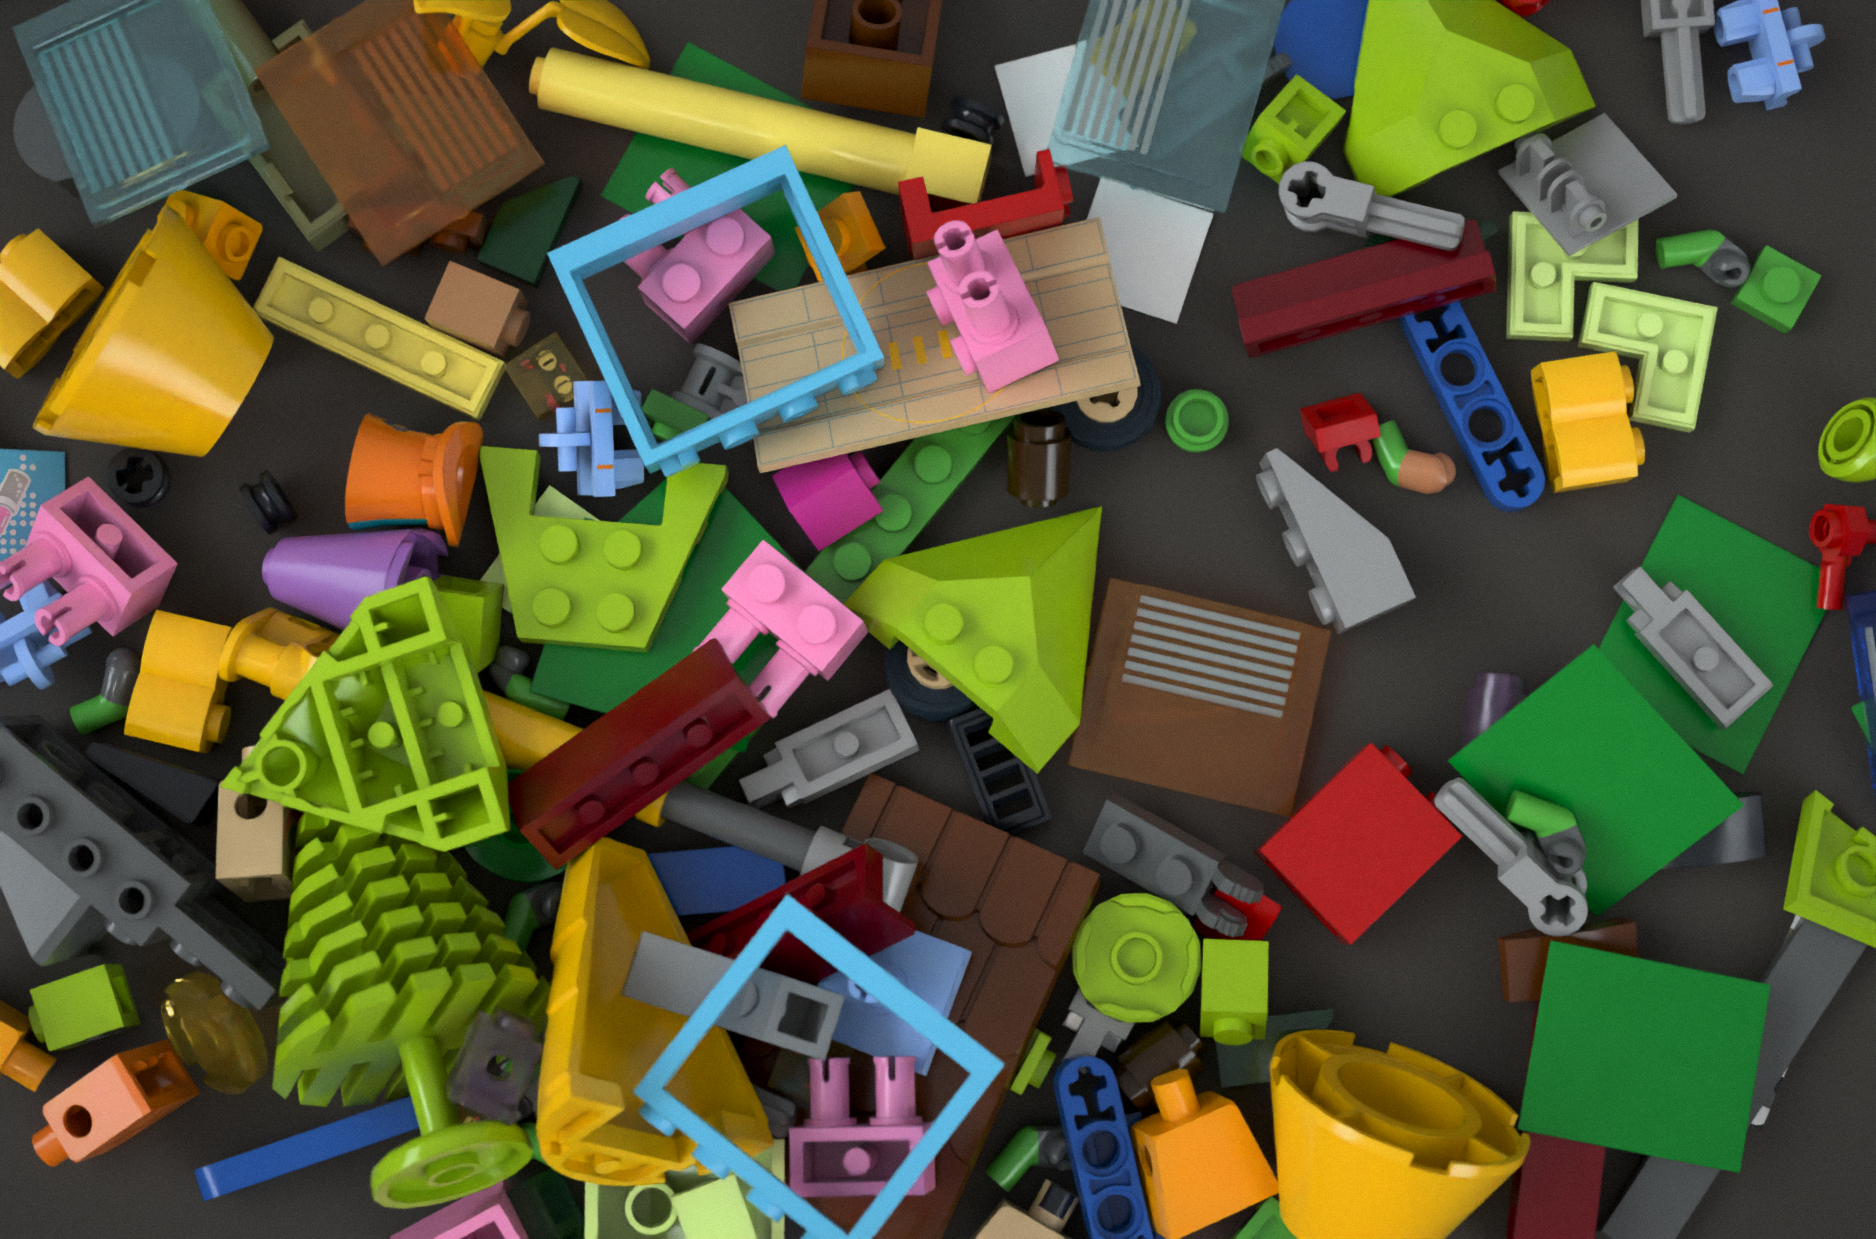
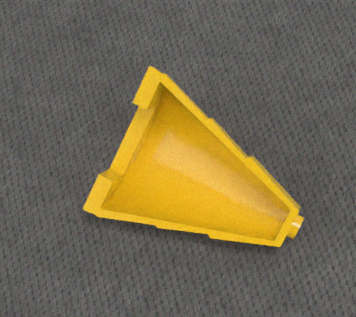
[536,837,774,1186]

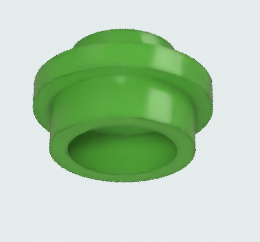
[1165,389,1229,453]

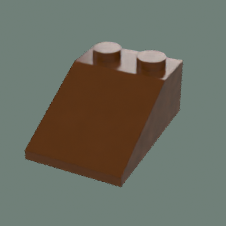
[801,0,943,118]

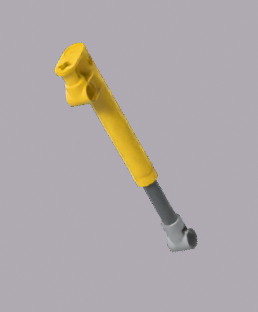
[218,607,918,912]

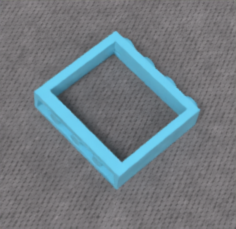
[547,145,884,477]
[633,894,1005,1239]

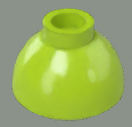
[1818,397,1876,483]

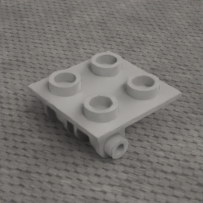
[1498,113,1677,256]

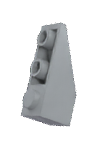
[1256,448,1416,635]
[620,931,845,1061]

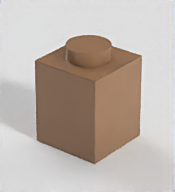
[424,261,531,359]

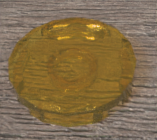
[161,971,268,1095]

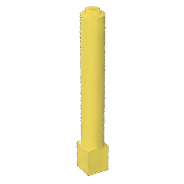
[529,47,992,211]

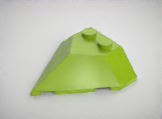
[1343,0,1596,198]
[843,506,1102,774]
[219,576,510,852]

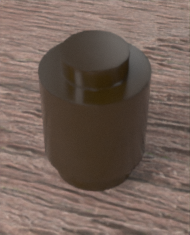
[1007,409,1071,508]
[1112,1018,1207,1113]

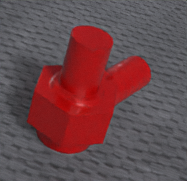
[1809,503,1876,610]

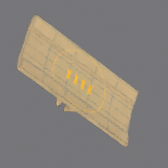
[728,217,1141,473]

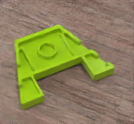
[479,446,729,653]

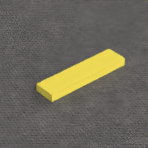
[253,257,507,422]

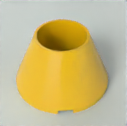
[32,205,274,457]
[1270,1029,1530,1239]

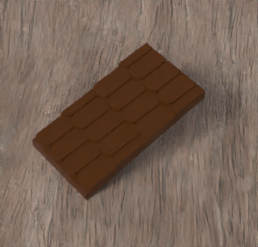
[739,773,1100,1239]

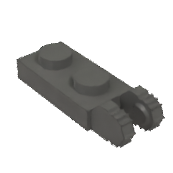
[1082,792,1265,938]

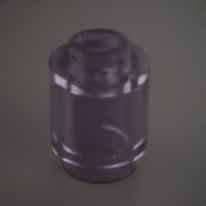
[1461,672,1530,749]

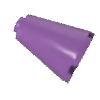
[262,528,450,630]

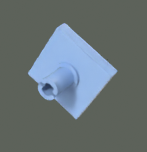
[817,930,972,1076]

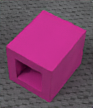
[772,450,883,552]

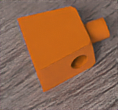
[32,1039,200,1167]

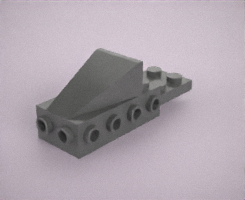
[0,715,289,1011]

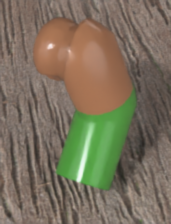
[1369,420,1456,494]

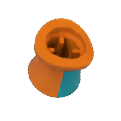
[345,413,484,547]

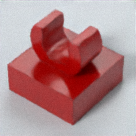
[1300,392,1381,472]

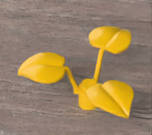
[413,0,651,78]

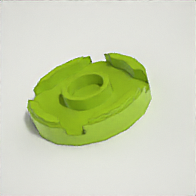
[1071,893,1201,1023]

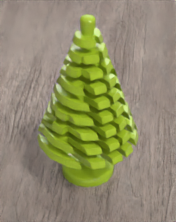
[273,810,550,1209]

